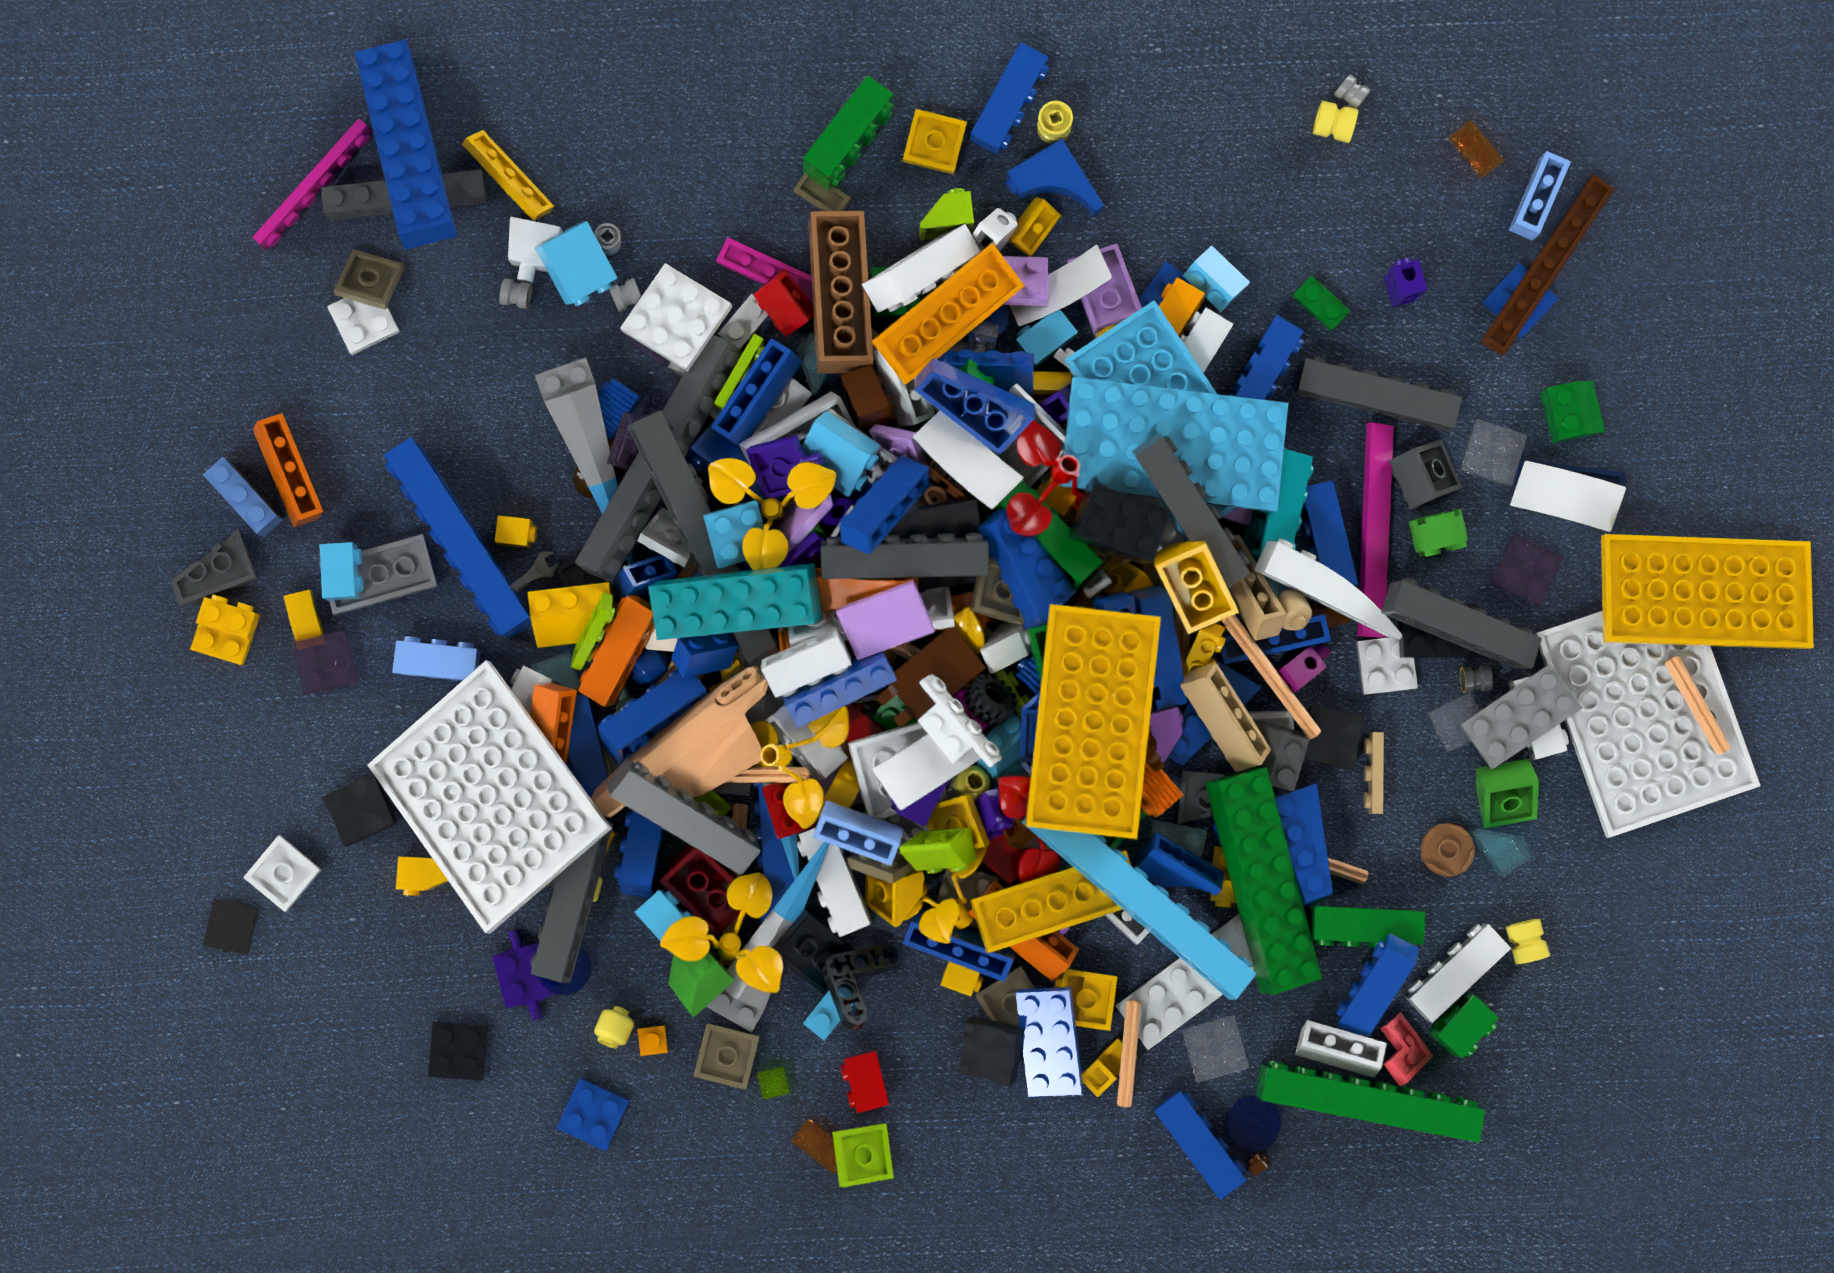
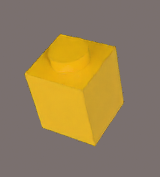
[494,515,537,549]
[940,961,984,996]

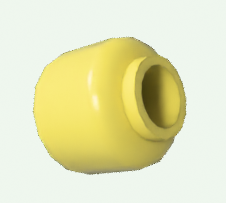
[954,766,990,801]
[594,1006,634,1049]

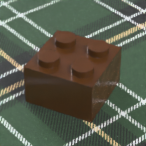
[841,364,897,440]

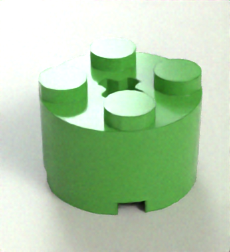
[1408,509,1469,557]

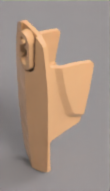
[591,666,768,818]

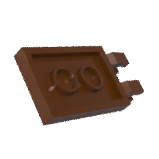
[875,627,986,728]

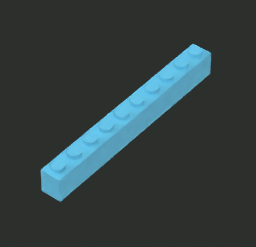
[1021,817,1256,999]

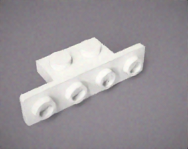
[918,674,1002,767]

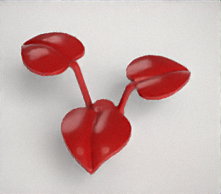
[1007,420,1084,536]
[998,776,1060,884]

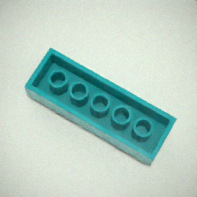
[648,563,823,640]

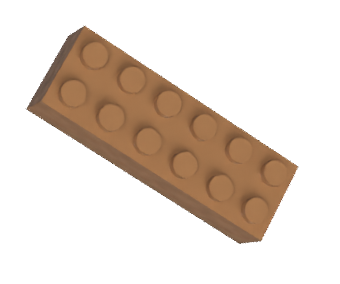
[808,211,873,374]

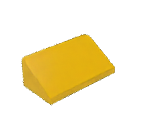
[1008,197,1062,257]

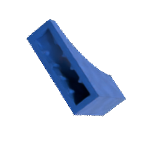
[1005,139,1104,217]
[1130,832,1224,896]

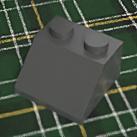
[1389,440,1463,509]
[1239,719,1309,791]

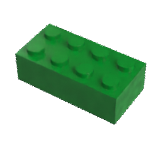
[803,75,894,192]
[1307,906,1425,948]

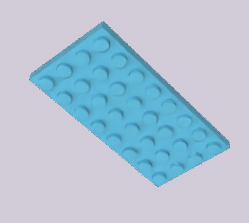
[1064,300,1236,541]
[1060,377,1288,512]

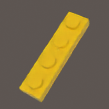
[462,130,554,221]

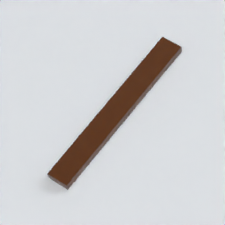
[1480,174,1615,357]

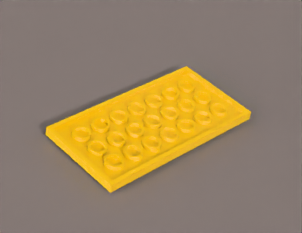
[1601,534,1814,649]
[1025,604,1161,839]

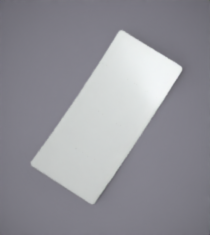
[1010,245,1112,326]
[913,411,1023,509]
[1510,461,1626,532]
[873,734,981,810]

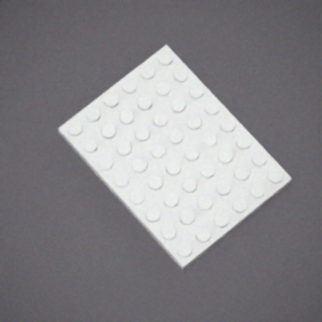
[1534,611,1760,838]
[368,660,612,934]

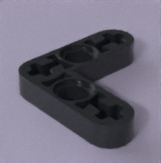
[822,944,898,1031]

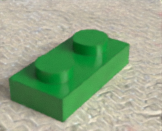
[1292,275,1350,332]

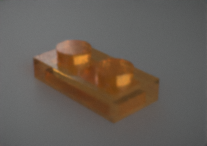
[1448,120,1504,179]
[791,1119,837,1175]

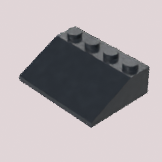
[887,496,980,593]

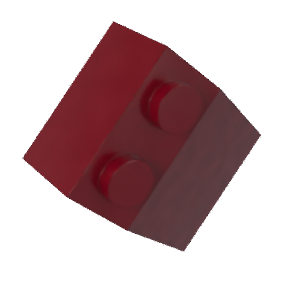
[659,844,741,936]

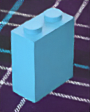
[535,221,617,306]
[802,411,881,497]
[977,713,1025,790]

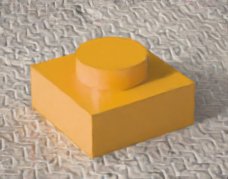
[637,1025,668,1056]

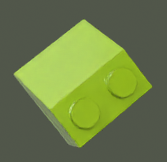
[920,188,974,241]
[899,827,977,873]

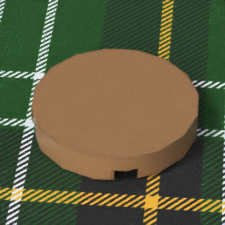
[1420,823,1475,877]

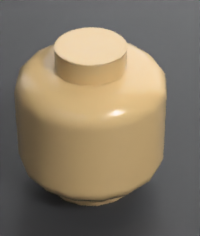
[1277,590,1312,630]

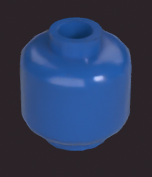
[631,649,670,687]

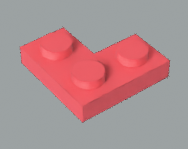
[1380,1012,1433,1086]

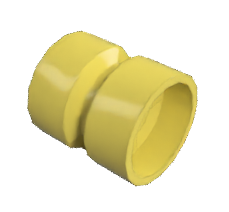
[1313,100,1358,143]
[1037,101,1073,144]
[1505,918,1550,964]

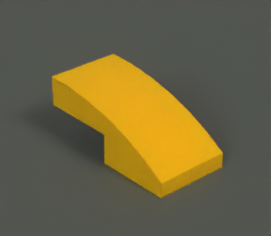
[284,590,326,650]
[1082,1037,1137,1097]

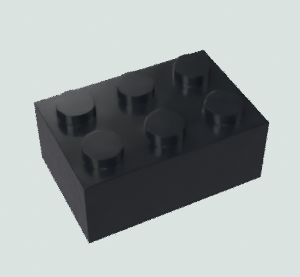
[1069,482,1170,565]

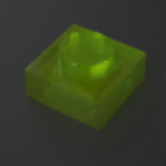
[757,1066,790,1100]

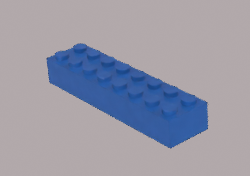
[355,39,457,250]
[384,437,532,640]

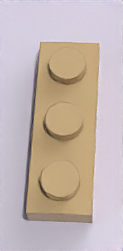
[1363,732,1384,814]

